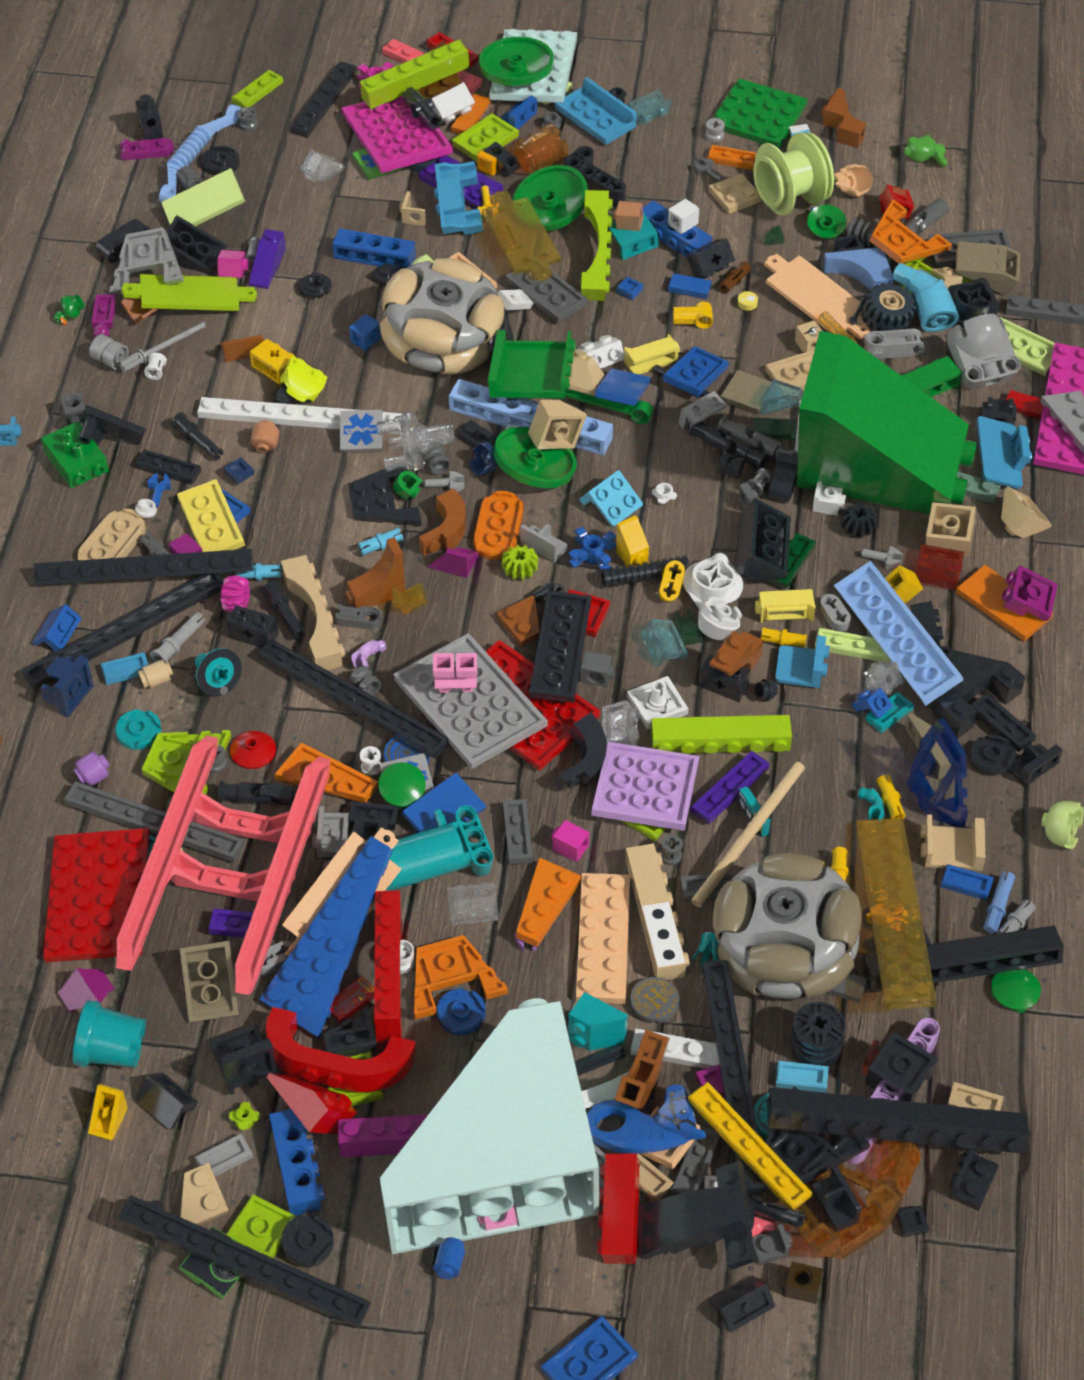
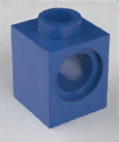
[349,314,382,351]

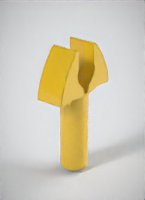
[478,186,499,222]

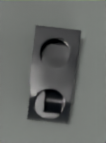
[484,141,520,177]

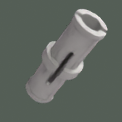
[996,900,1036,934]

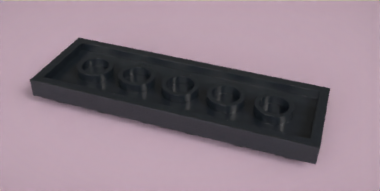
[529,591,592,703]

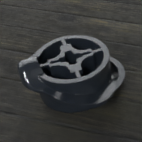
[948,278,999,328]

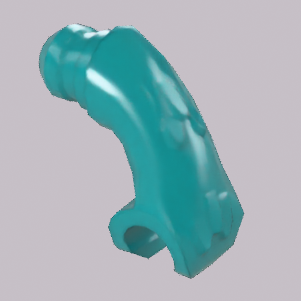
[858,787,884,824]

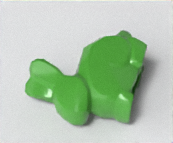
[904,135,948,167]

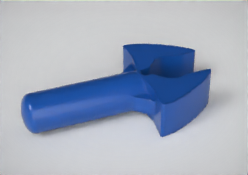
[147,473,171,508]

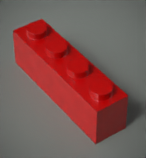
[597,1154,640,1264]

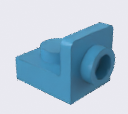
[0,417,21,446]

